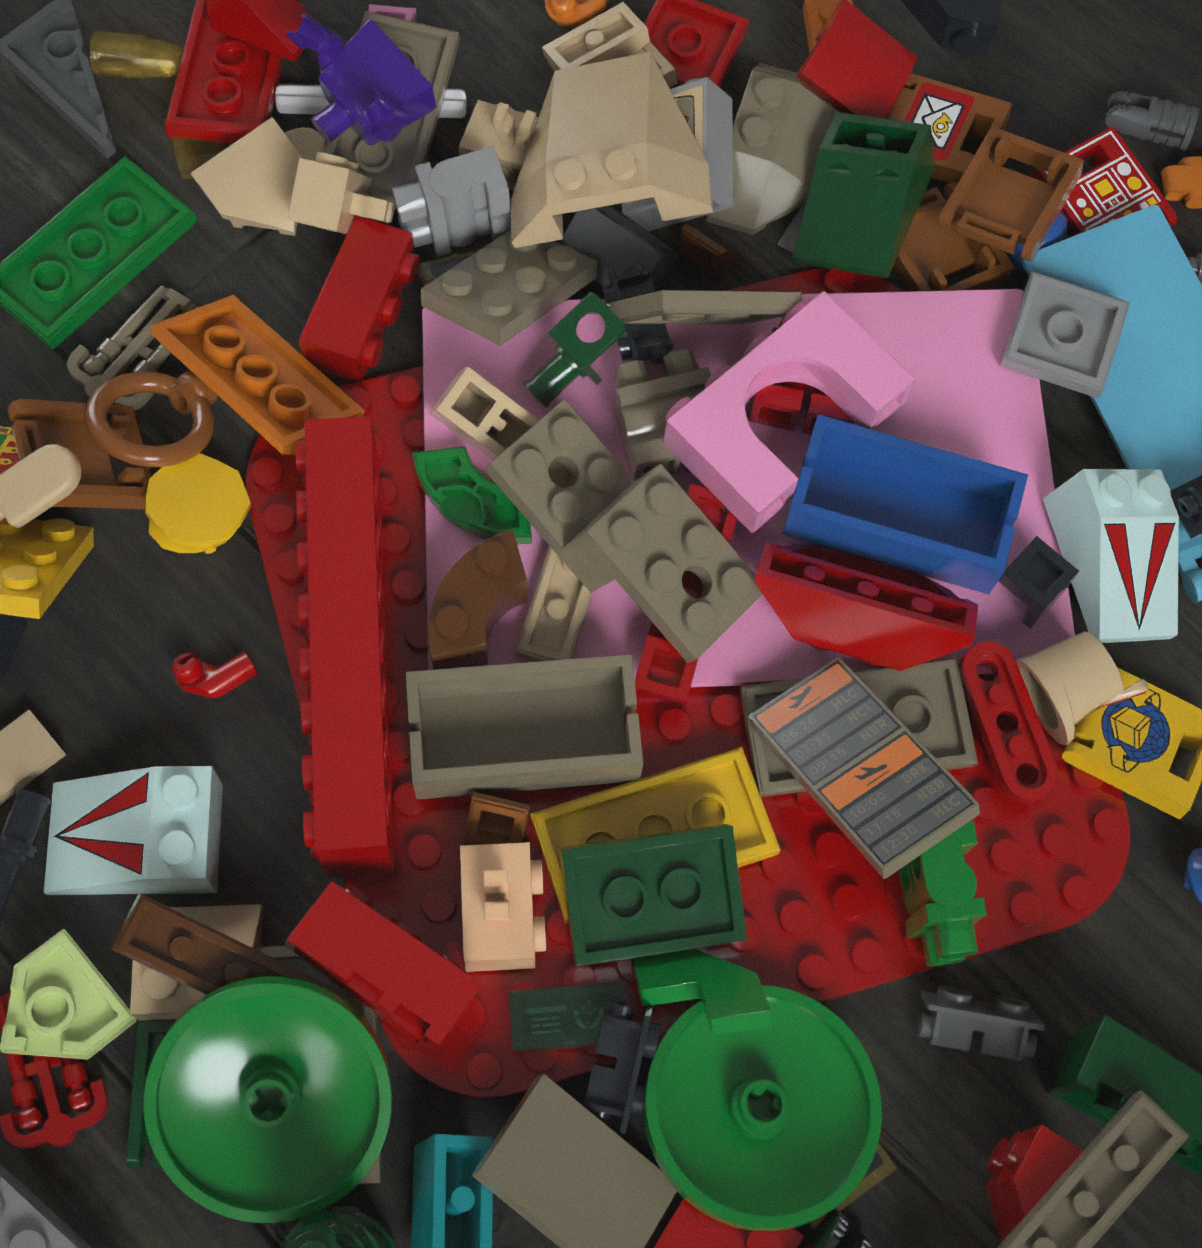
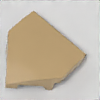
[191,117,302,236]

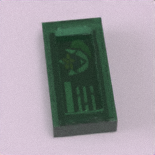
[509,981,626,1053]

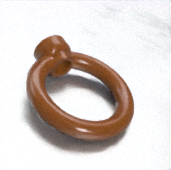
[85,369,218,467]

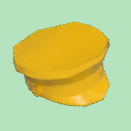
[145,453,251,554]

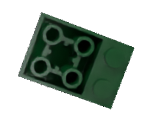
[793,112,935,278]

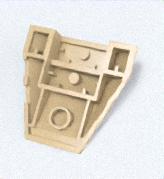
[510,52,713,248]

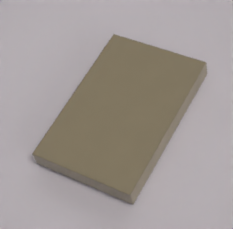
[610,290,802,324]
[472,1074,677,1248]

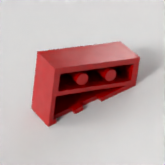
[284,881,483,1050]

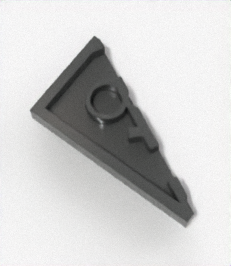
[0,0,116,159]

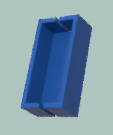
[782,414,1028,595]

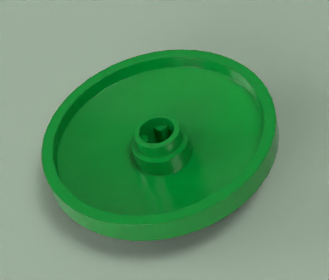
[143,977,392,1223]
[643,985,882,1231]

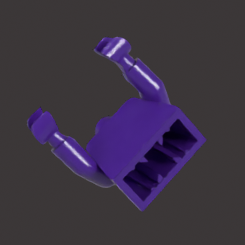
[286,12,437,145]

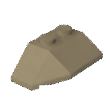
[706,63,840,235]

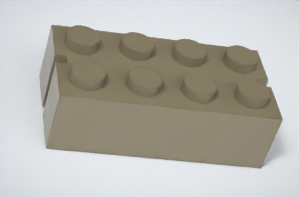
[406,654,643,799]

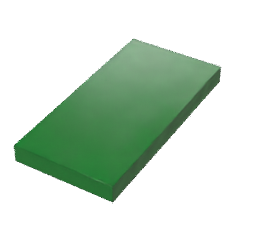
[0,156,197,351]

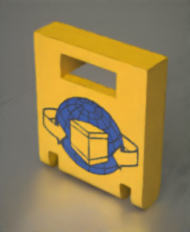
[1062,667,1202,820]

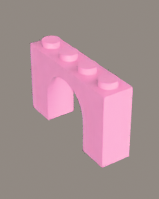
[663,291,915,533]

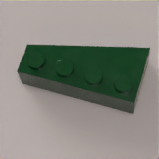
[1046,1015,1202,1178]

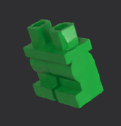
[899,820,987,967]

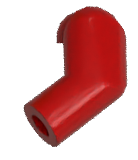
[172,652,258,699]

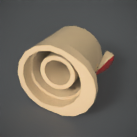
[1016,631,1148,745]

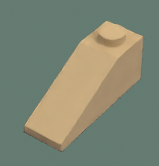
[429,366,571,488]

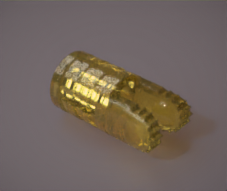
[90,31,184,80]

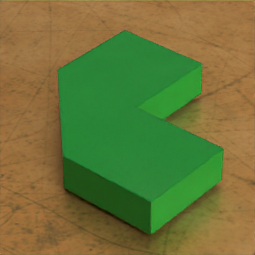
[632,949,771,1036]

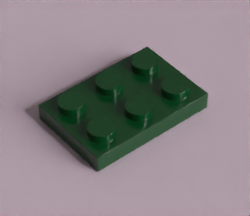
[559,824,747,966]

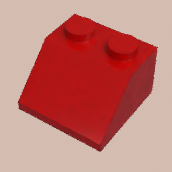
[986,1124,1084,1242]

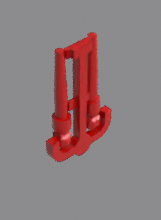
[0,991,109,1149]

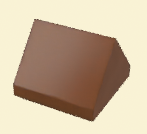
[464,792,531,845]

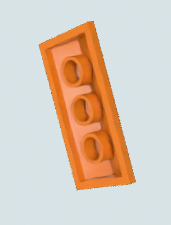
[150,295,365,455]

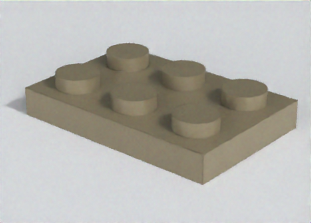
[421,230,597,346]

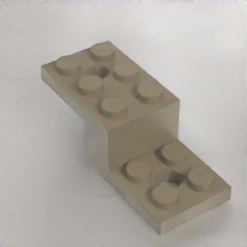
[484,399,763,663]

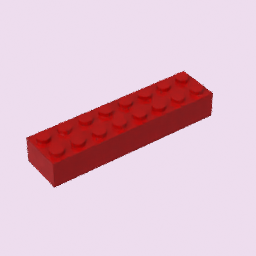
[295,416,396,877]

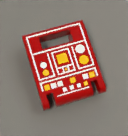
[1030,126,1177,238]

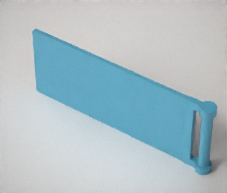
[1022,205,1202,603]

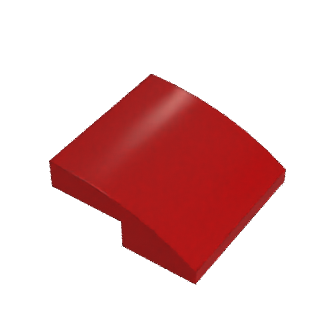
[795,0,917,119]

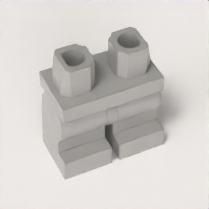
[392,145,511,257]

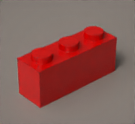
[298,215,420,382]

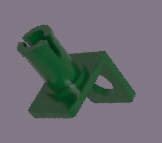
[523,292,626,408]

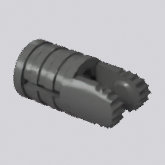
[1105,90,1199,150]

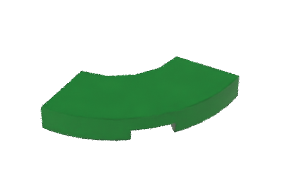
[412,446,532,545]

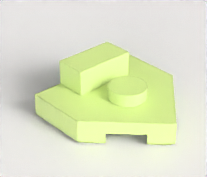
[0,929,137,1060]

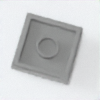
[1000,271,1130,398]

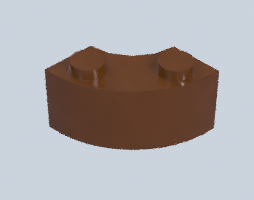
[428,529,527,670]

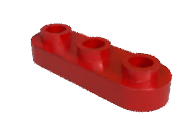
[959,641,1058,803]

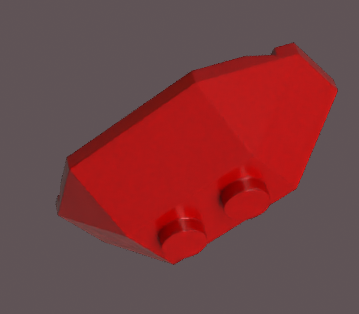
[754,542,978,671]

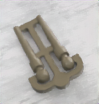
[67,285,199,410]

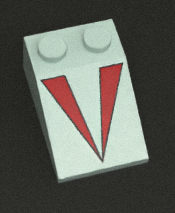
[1043,469,1179,643]
[44,766,223,895]

